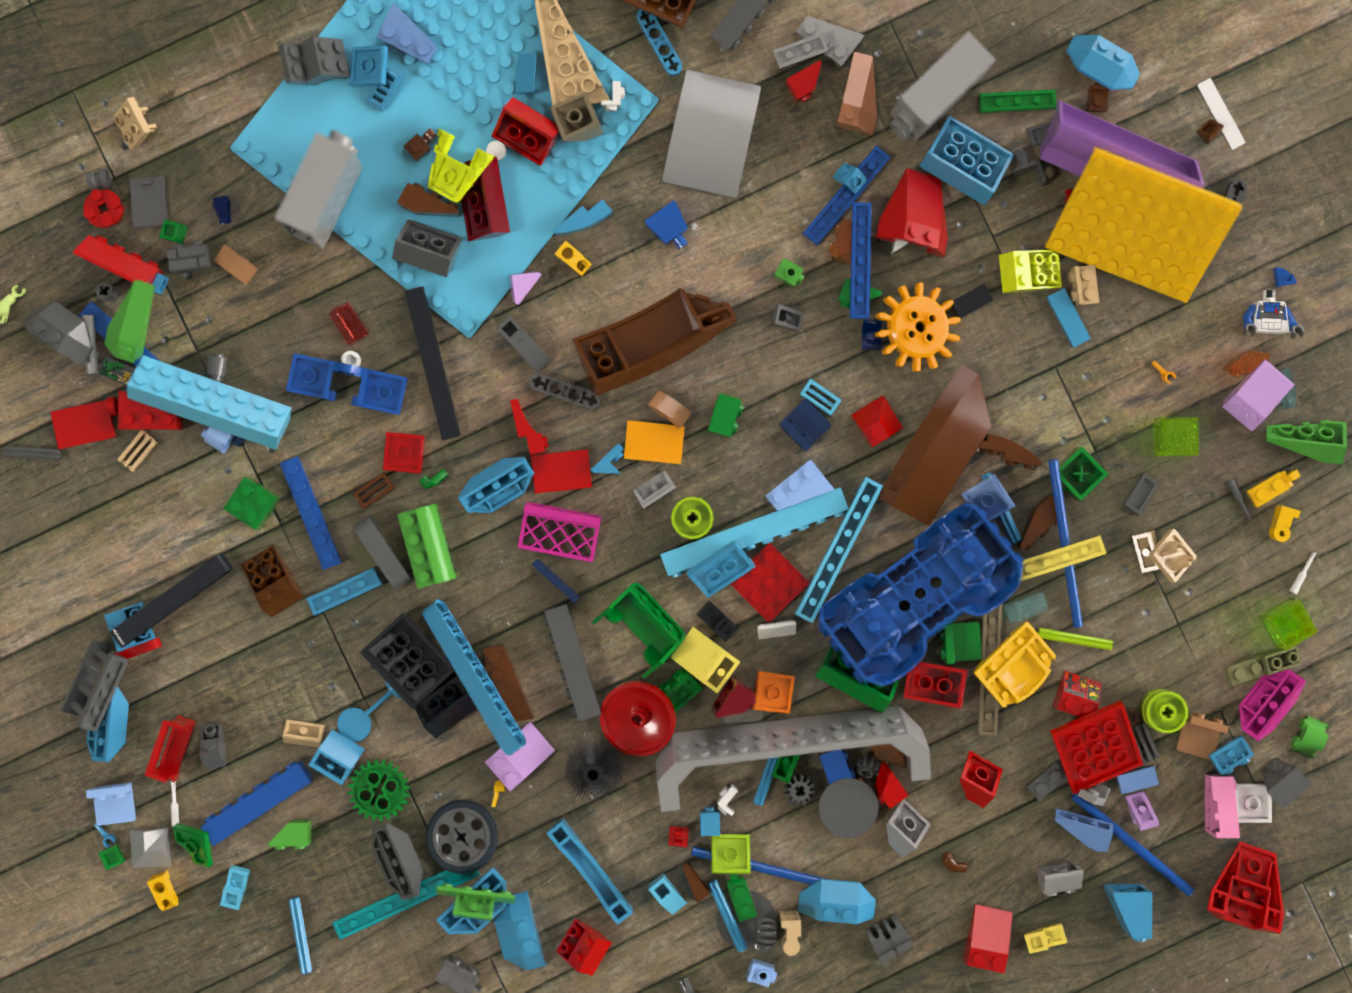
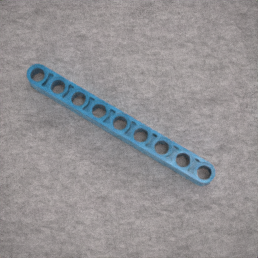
[422,599,526,756]

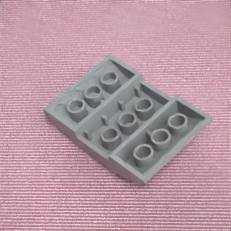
[662,70,761,199]

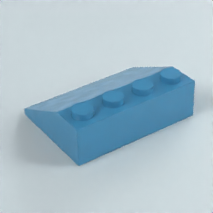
[919,115,1015,206]

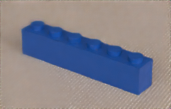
[201,761,314,846]

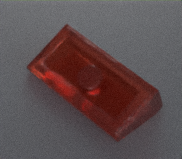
[329,302,369,346]

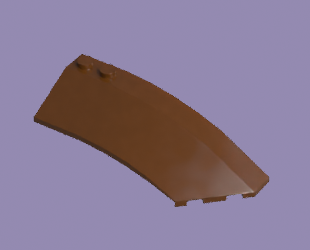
[573,288,737,396]
[877,365,992,526]

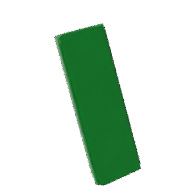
[771,754,800,783]

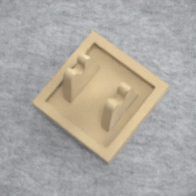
[114,97,157,150]
[1148,529,1197,583]

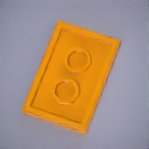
[624,420,685,464]

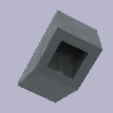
[200,722,226,770]

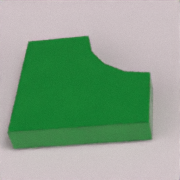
[173,823,213,868]

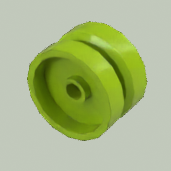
[671,497,714,539]
[1139,689,1188,733]

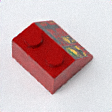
[1052,671,1101,717]

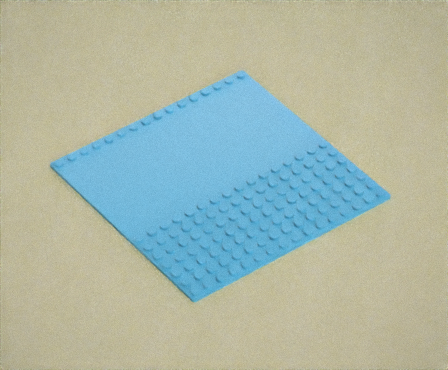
[231,0,658,338]

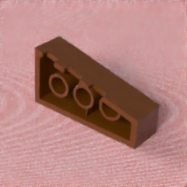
[483,644,535,722]

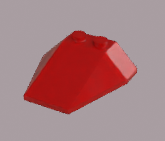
[876,168,948,257]
[1206,842,1284,934]

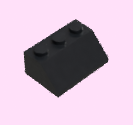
[414,671,477,738]

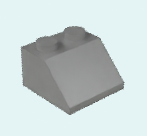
[1036,862,1083,896]

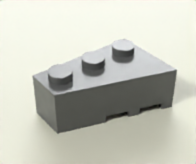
[1262,758,1312,810]

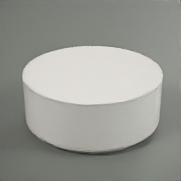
[486,141,507,161]
[341,351,361,367]

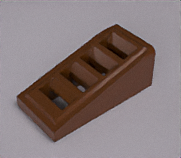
[682,860,709,903]

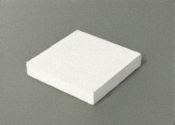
[1235,783,1272,823]

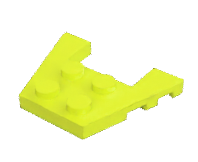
[427,129,494,203]

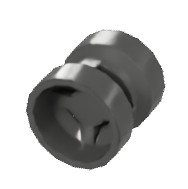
[86,168,112,191]

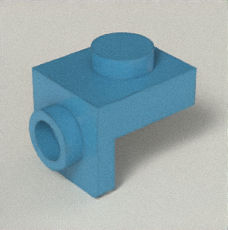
[833,162,867,194]

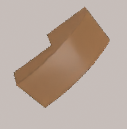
[214,245,257,284]
[647,390,692,428]

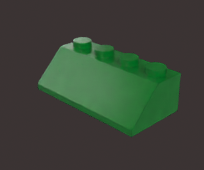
[815,645,900,713]

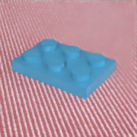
[687,540,755,598]

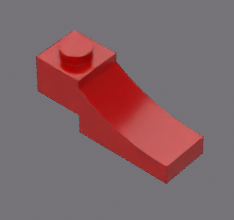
[510,398,549,455]

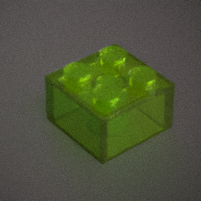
[1154,417,1199,457]
[1259,597,1318,651]

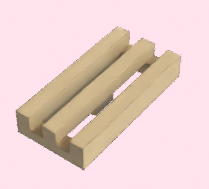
[117,430,158,472]

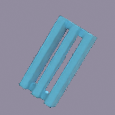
[799,378,842,416]

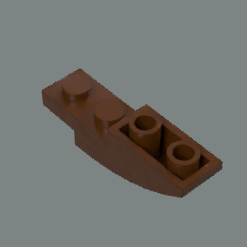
[976,434,1042,470]

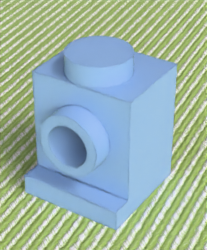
[746,958,777,987]

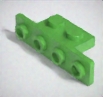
[436,884,515,921]

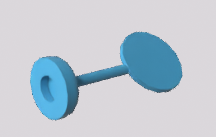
[337,680,402,742]

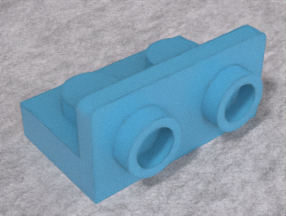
[1208,735,1254,775]

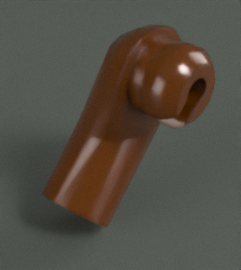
[942,852,967,872]

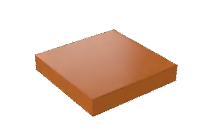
[752,671,795,714]

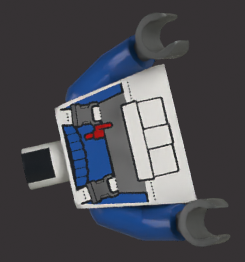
[1242,290,1304,339]

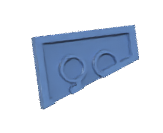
[376,3,437,65]

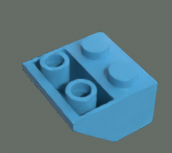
[104,602,156,652]
[309,729,365,785]

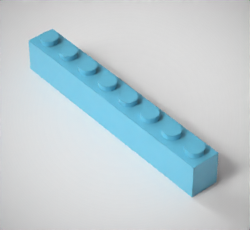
[794,477,883,623]

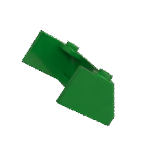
[592,583,685,679]

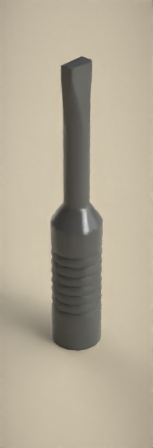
[1226,479,1252,522]

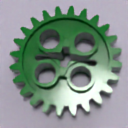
[347,758,411,822]

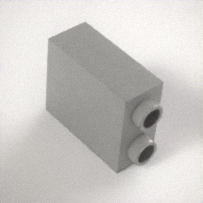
[890,31,996,142]
[275,130,363,250]

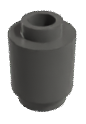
[206,353,227,381]

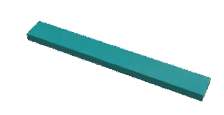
[332,859,480,940]

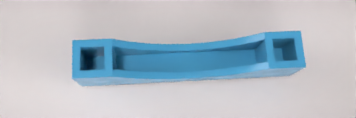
[546,818,633,925]

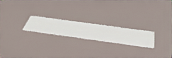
[1197,78,1246,150]

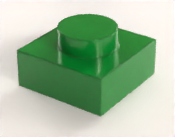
[98,844,126,871]

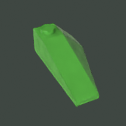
[104,280,155,363]
[1266,420,1347,464]

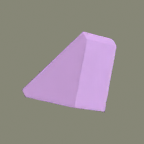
[509,271,542,305]

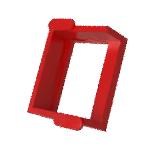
[144,715,196,783]

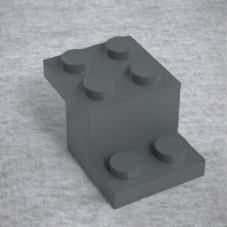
[278,37,350,85]

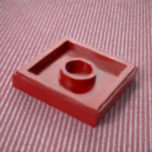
[383,432,425,474]

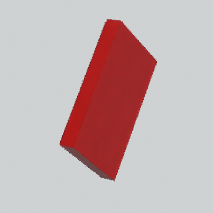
[50,400,117,450]
[531,449,592,494]

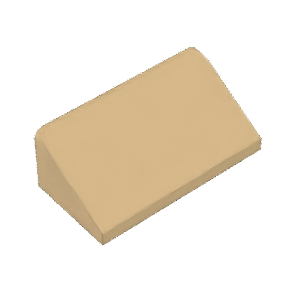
[1132,530,1159,573]
[282,720,325,748]

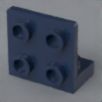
[778,399,831,452]

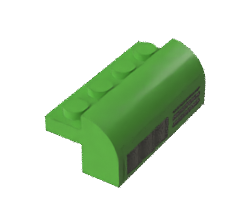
[397,504,458,589]

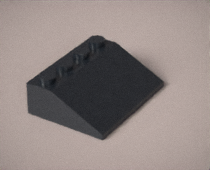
[360,612,455,709]

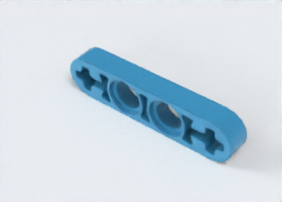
[637,9,682,77]

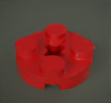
[83,189,124,229]

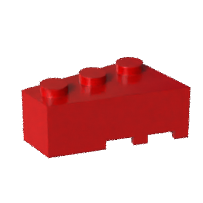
[118,390,183,431]

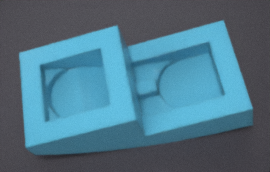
[220,865,250,910]

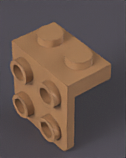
[1176,712,1229,760]

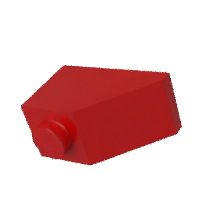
[785,60,822,103]
[874,761,909,809]

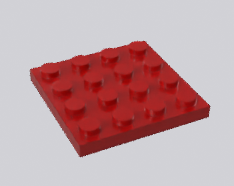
[1050,700,1144,795]

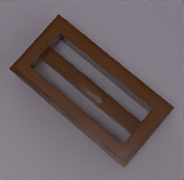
[352,472,395,509]

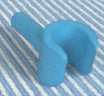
[94,823,116,848]

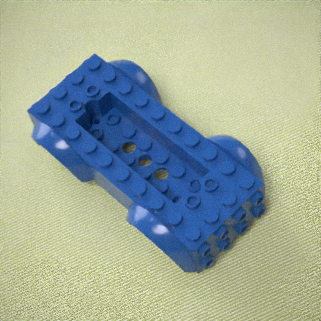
[818,503,1024,686]

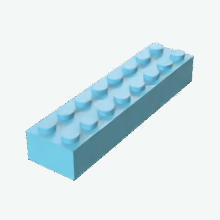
[127,355,291,450]

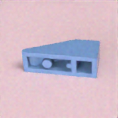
[1055,808,1113,852]

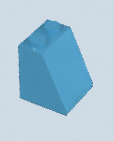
[1104,884,1152,942]

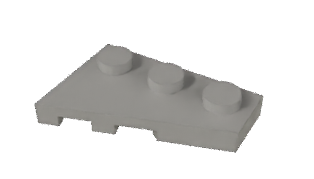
[796,16,865,67]

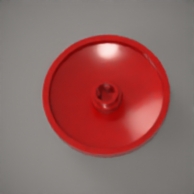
[600,681,676,756]

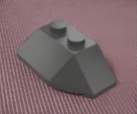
[24,301,93,366]
[372,824,423,900]

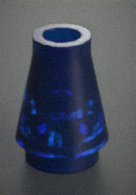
[212,196,231,225]

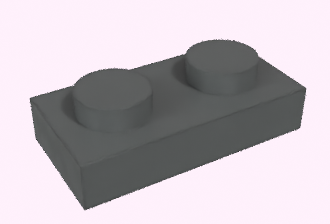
[1026,761,1066,802]

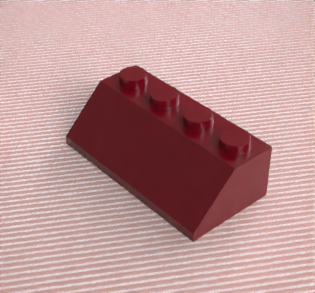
[461,156,510,242]

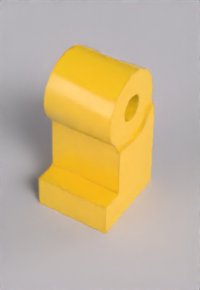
[554,241,592,276]
[1269,505,1301,542]
[147,870,179,911]

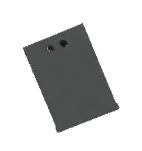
[129,176,168,229]

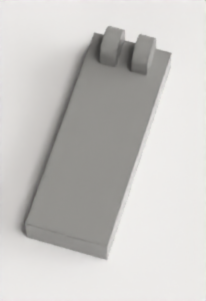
[773,32,829,70]

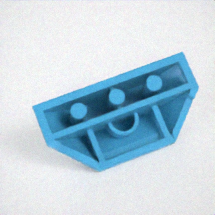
[1066,35,1140,90]
[458,457,534,513]
[86,686,129,762]
[436,867,506,934]
[798,878,876,924]
[494,891,546,970]

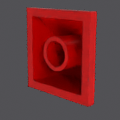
[851,395,903,448]
[959,751,1003,809]

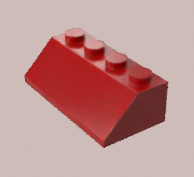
[73,235,164,284]

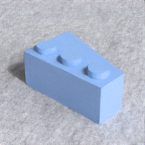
[764,459,835,511]

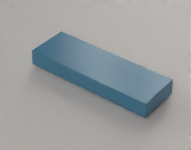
[1046,288,1091,348]

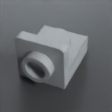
[1078,783,1111,806]

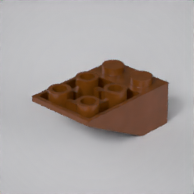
[241,545,304,618]

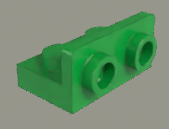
[659,667,703,713]

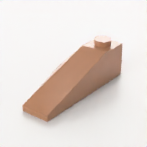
[836,52,877,136]

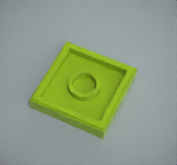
[711,834,750,874]

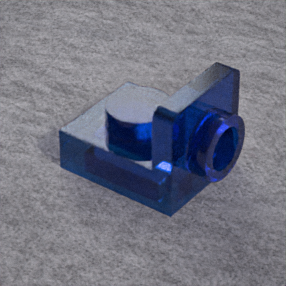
[861,319,882,350]

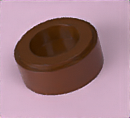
[1125,707,1139,727]

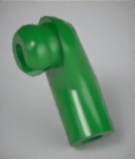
[419,469,448,489]

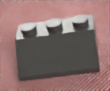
[392,219,462,278]

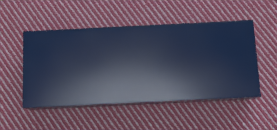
[532,559,580,603]

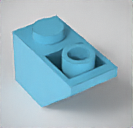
[648,873,687,915]

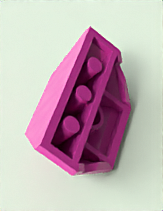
[1239,669,1306,742]

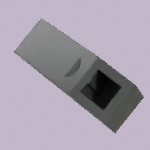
[496,315,551,372]

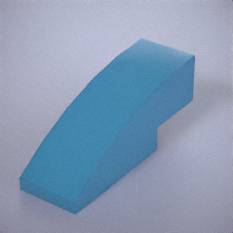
[553,199,613,236]

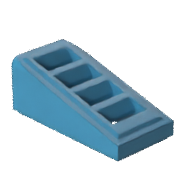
[366,67,403,112]

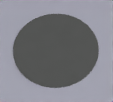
[819,778,878,838]
[717,890,776,950]

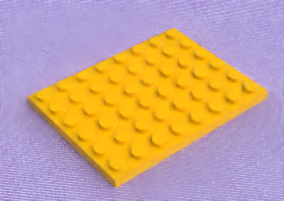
[1045,147,1242,303]

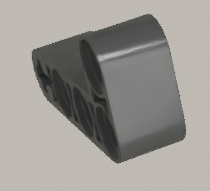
[354,514,412,590]

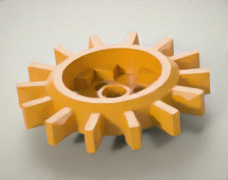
[874,282,961,372]

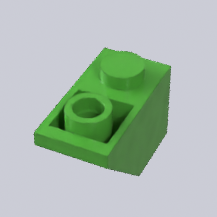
[269,819,311,850]

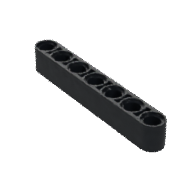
[110,553,234,648]

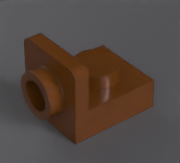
[1087,82,1110,112]

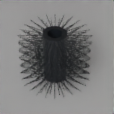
[564,740,624,803]

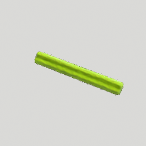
[1037,628,1113,650]

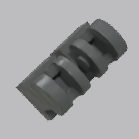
[865,914,914,964]

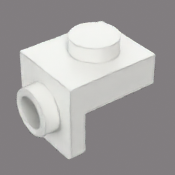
[601,81,625,112]
[717,783,738,816]

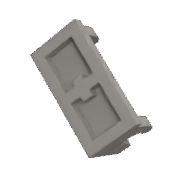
[633,470,676,508]

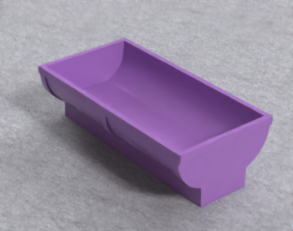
[1040,100,1205,189]

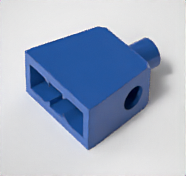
[644,200,688,250]

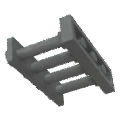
[61,640,129,732]

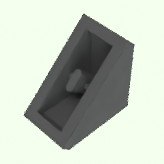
[771,304,803,331]

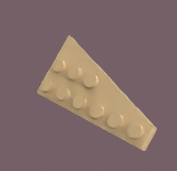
[535,0,610,106]

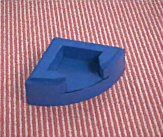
[1273,267,1297,287]

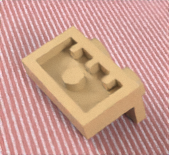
[1069,265,1100,306]

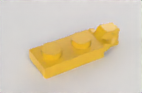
[1246,469,1301,508]

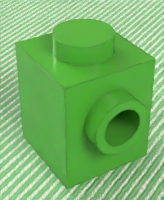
[773,258,805,288]

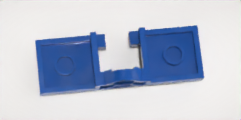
[286,353,408,415]

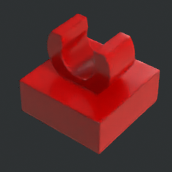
[668,825,689,847]

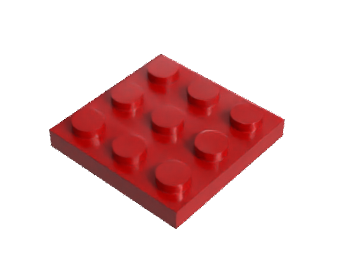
[730,542,809,623]

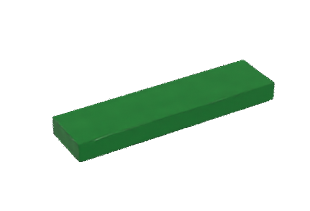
[978,89,1056,114]

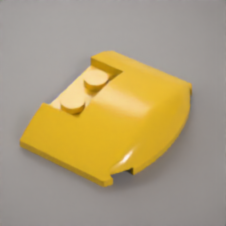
[973,621,1056,707]

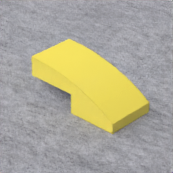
[1024,922,1067,954]

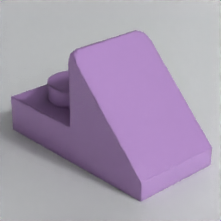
[1126,791,1159,831]

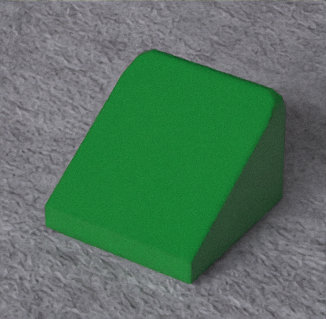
[159,219,188,244]

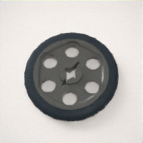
[426,800,498,874]

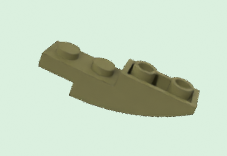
[1223,646,1302,686]

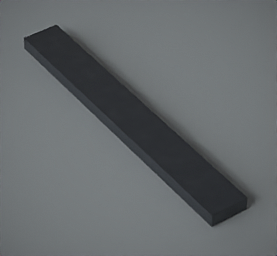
[404,286,462,441]

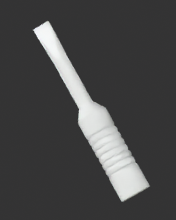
[1290,552,1316,594]
[170,780,179,826]

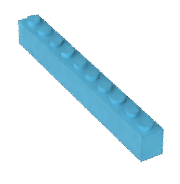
[660,487,849,578]

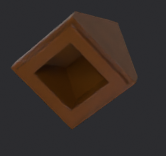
[1197,119,1224,145]

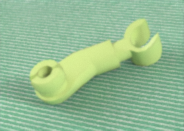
[0,285,26,324]

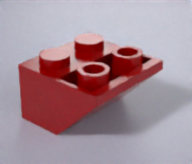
[556,919,612,976]

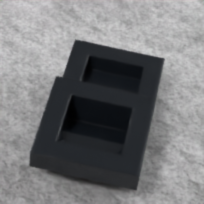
[696,600,739,642]

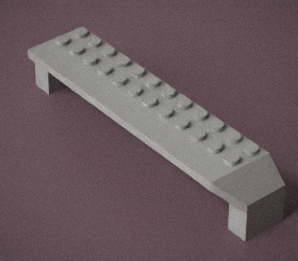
[656,705,931,812]

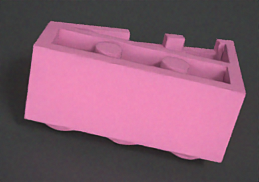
[1205,774,1240,838]

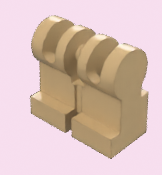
[779,911,801,956]

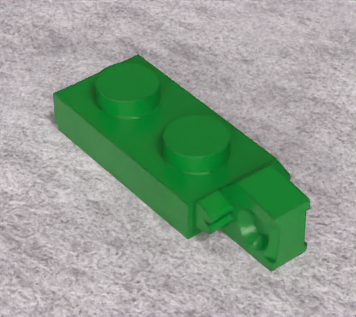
[727,874,757,922]

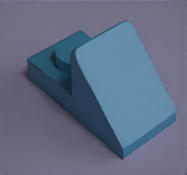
[591,443,624,474]

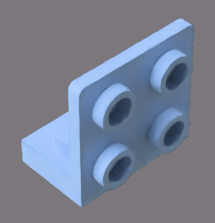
[86,782,136,826]

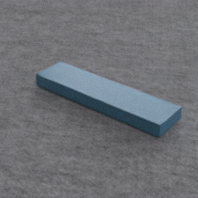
[306,567,384,616]

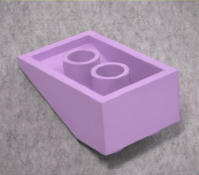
[1222,360,1294,431]
[485,721,555,791]

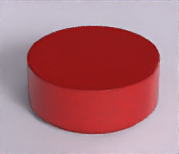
[106,396,118,416]

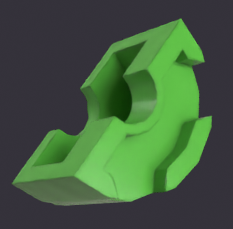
[1291,715,1329,758]

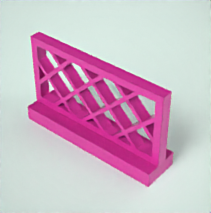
[518,501,602,562]

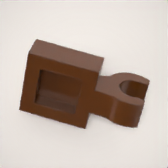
[403,128,437,162]

